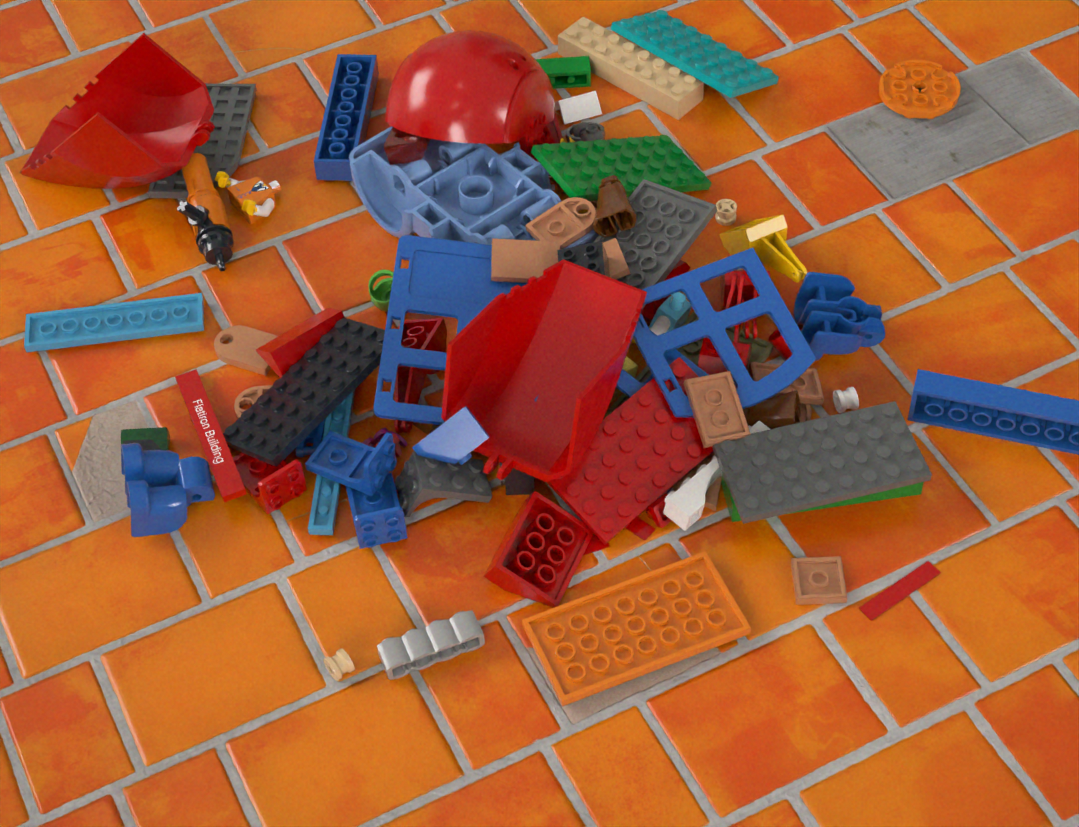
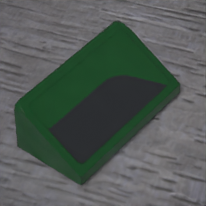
[121,427,170,451]

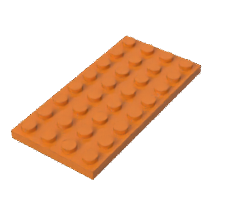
[522,551,751,707]

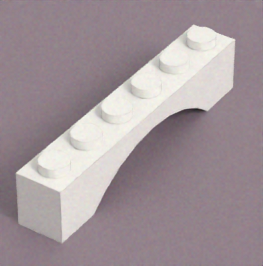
[663,421,770,531]

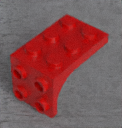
[233,452,307,515]

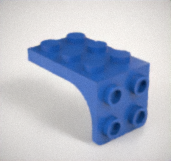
[305,431,397,496]
[346,473,408,549]

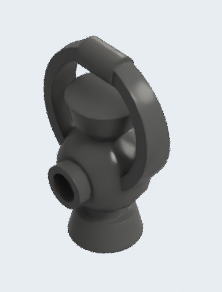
[565,122,605,142]

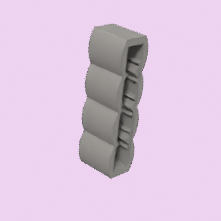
[377,610,485,680]

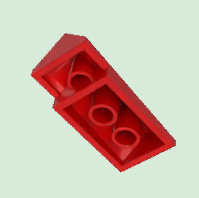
[256,308,345,378]

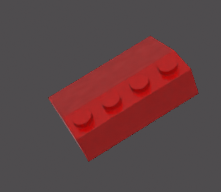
[484,491,594,608]

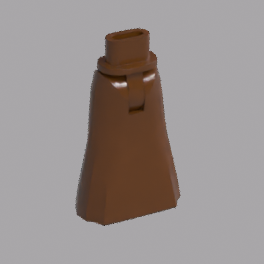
[593,175,636,238]
[743,390,801,429]

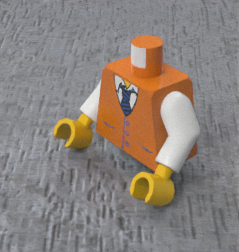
[215,171,281,224]

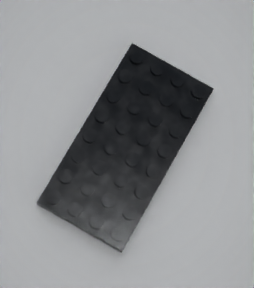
[223,317,403,467]

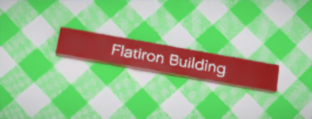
[175,369,247,503]

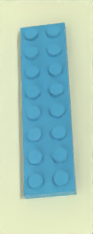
[24,293,204,352]

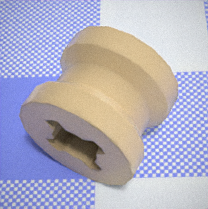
[715,199,737,226]
[323,648,355,681]

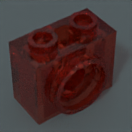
[384,127,431,165]

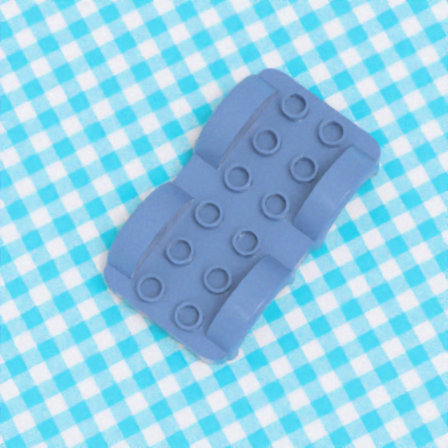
[349,126,599,248]

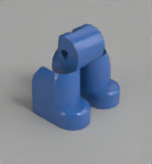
[793,272,885,361]
[121,443,215,537]

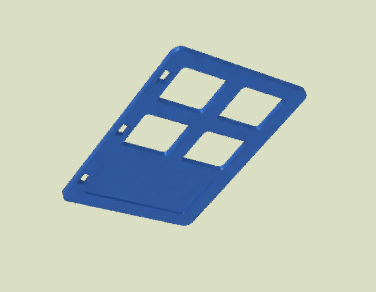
[374,235,527,425]

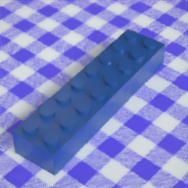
[313,54,379,181]
[907,369,1079,455]

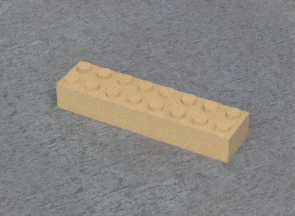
[558,17,704,120]

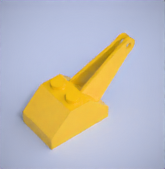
[719,215,808,283]

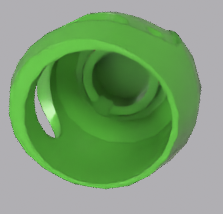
[368,270,394,312]

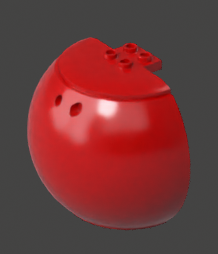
[385,30,555,155]

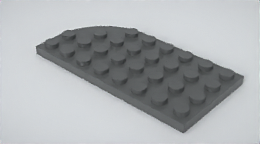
[148,83,257,199]

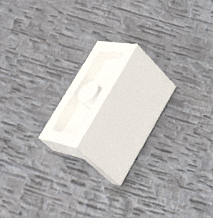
[554,91,602,125]

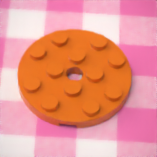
[878,60,961,119]

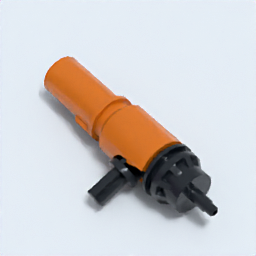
[177,153,234,271]

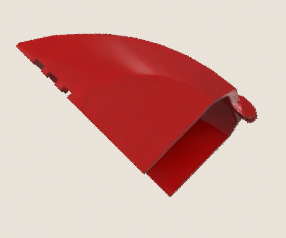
[20,33,215,189]
[441,259,647,482]

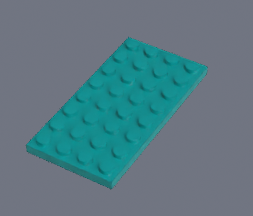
[611,10,779,98]

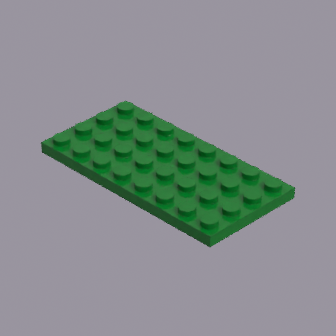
[531,135,711,201]

